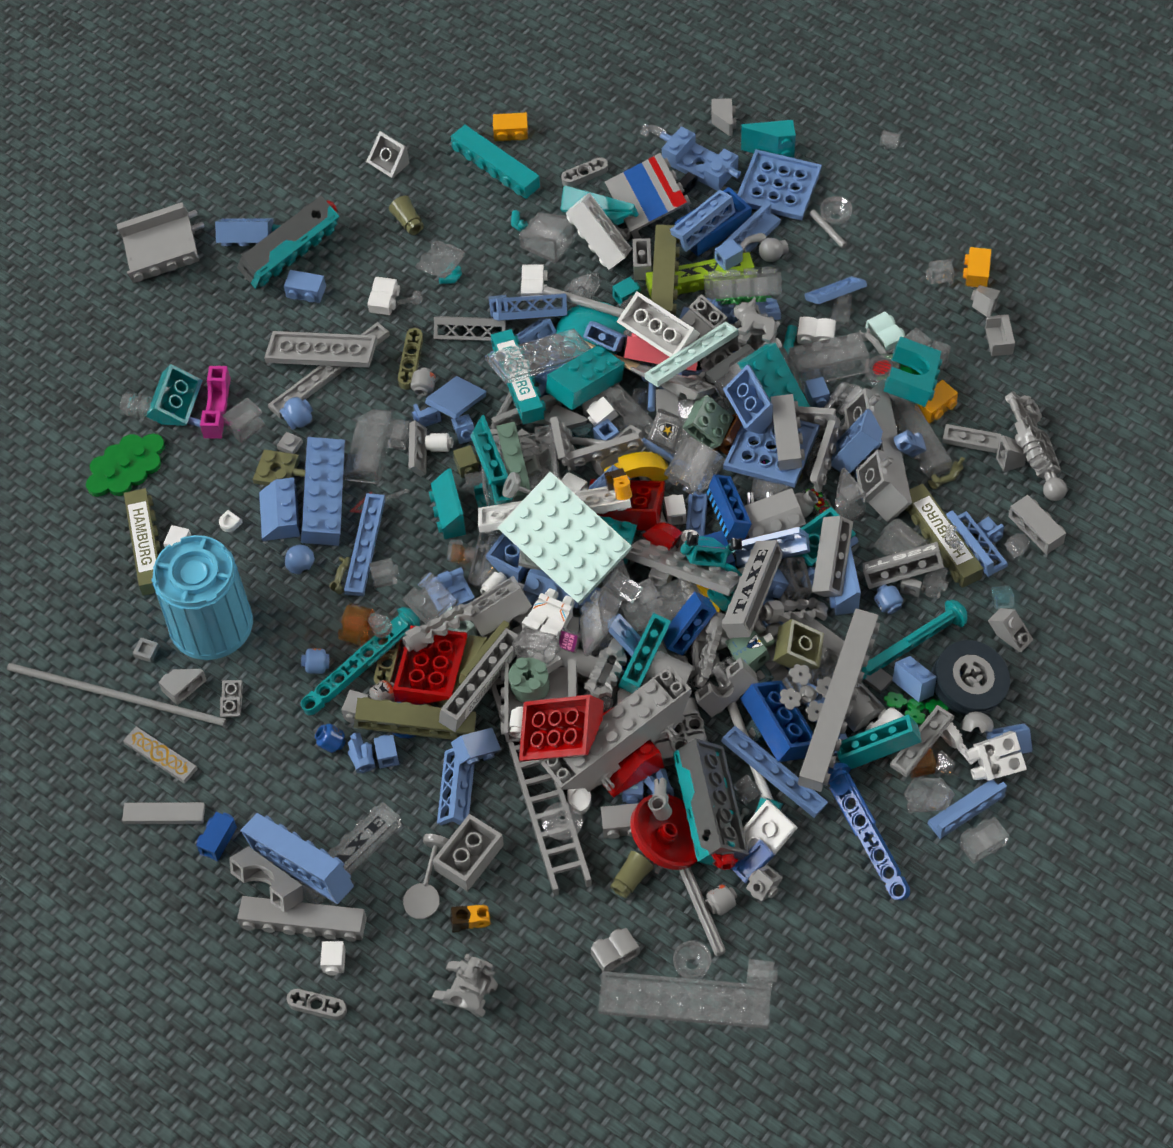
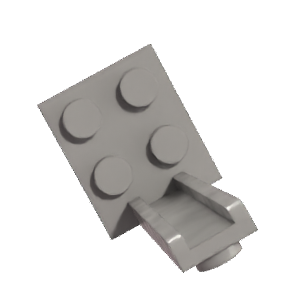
[795,406,844,492]
[550,416,644,472]

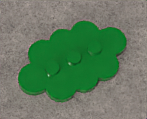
[86,434,165,497]

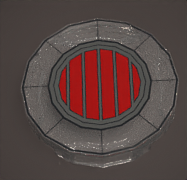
[864,353,901,385]

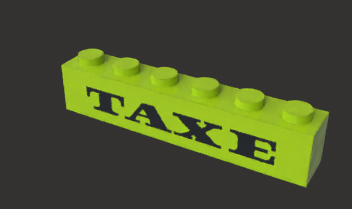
[646,252,755,299]

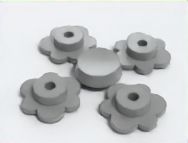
[780,664,832,722]

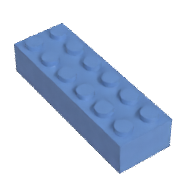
[301,437,345,546]
[241,813,354,904]

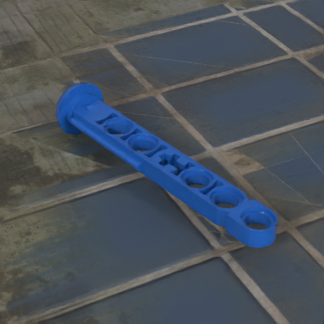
[828,762,910,901]

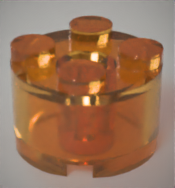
[338,603,375,646]

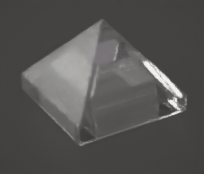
[936,751,955,776]

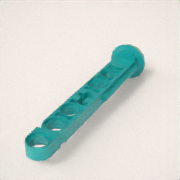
[861,599,968,680]
[301,607,420,715]

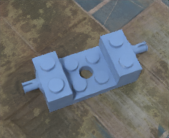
[660,126,741,191]

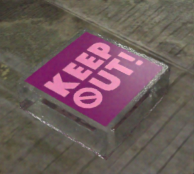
[557,628,581,654]

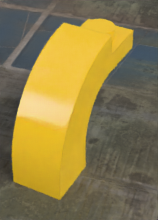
[604,452,672,481]

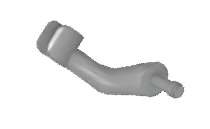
[740,233,766,253]
[859,328,894,358]

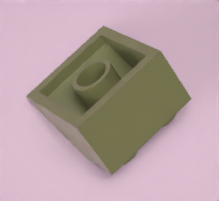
[774,619,824,669]

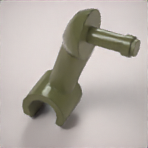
[928,457,965,489]
[330,557,351,594]

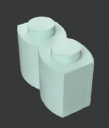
[866,312,905,351]

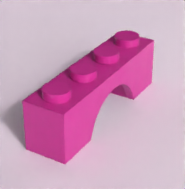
[200,366,231,438]

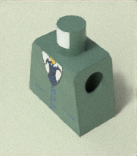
[725,630,776,671]

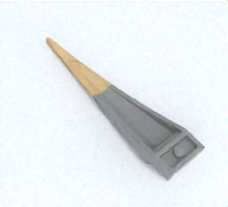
[583,341,716,400]

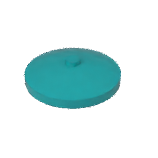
[556,301,628,360]

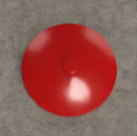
[630,794,697,870]

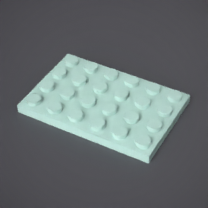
[498,472,633,605]

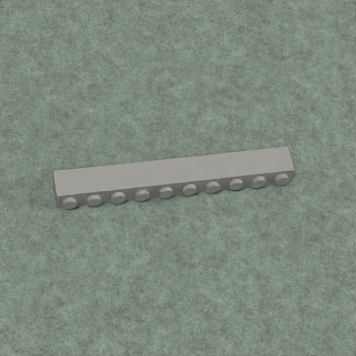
[798,608,880,792]

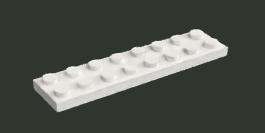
[478,486,631,533]

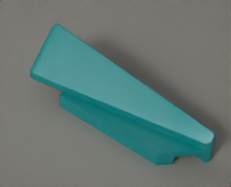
[561,186,639,225]
[471,415,513,505]

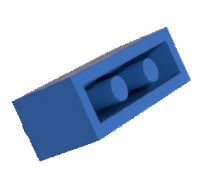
[662,591,717,656]

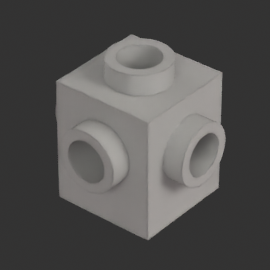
[746,865,783,901]

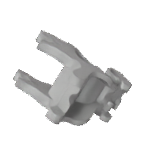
[432,954,498,1018]

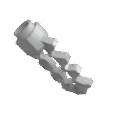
[759,598,828,624]
[402,604,476,652]
[693,612,726,688]
[584,638,627,699]

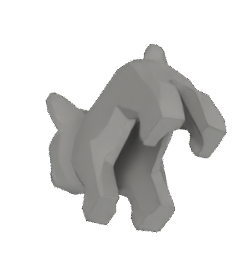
[734,297,780,346]

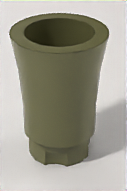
[389,196,424,235]
[610,851,654,898]

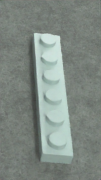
[645,322,739,387]

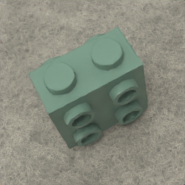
[683,395,734,451]

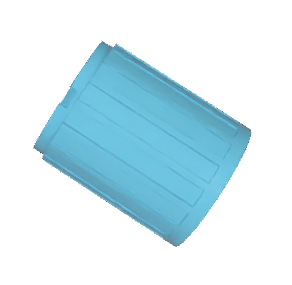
[152,535,253,660]

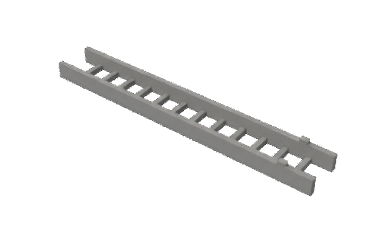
[491,657,592,896]

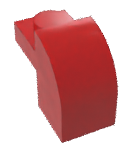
[642,522,683,551]

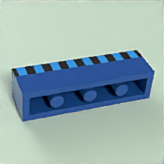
[706,474,752,540]

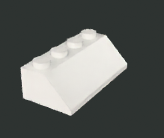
[566,193,632,270]
[617,292,700,357]

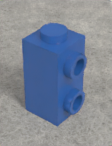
[196,812,237,861]

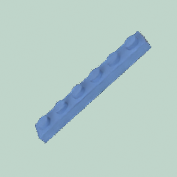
[344,493,385,596]
[721,726,828,818]

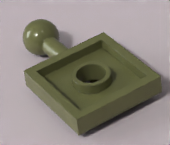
[253,449,305,486]

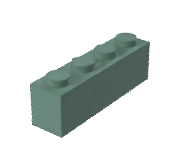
[496,421,531,502]

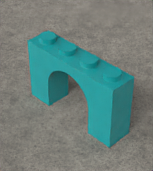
[883,336,942,407]

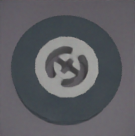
[932,640,1010,715]

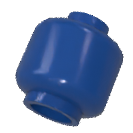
[315,723,346,753]

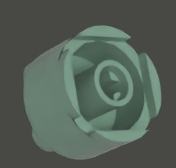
[508,657,550,703]

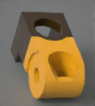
[604,468,632,500]
[450,905,491,933]

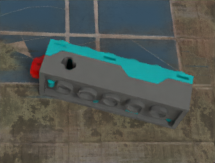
[237,195,340,289]
[673,738,749,870]

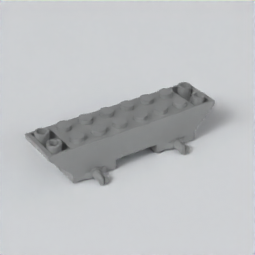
[841,379,912,523]
[541,665,692,792]

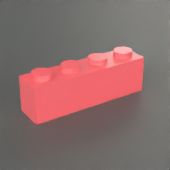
[623,333,698,371]

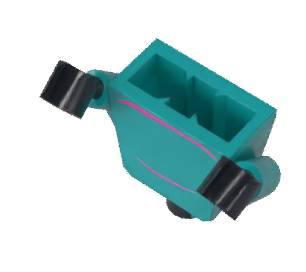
[680,533,742,567]

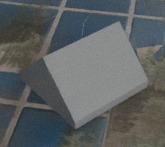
[366,131,409,178]

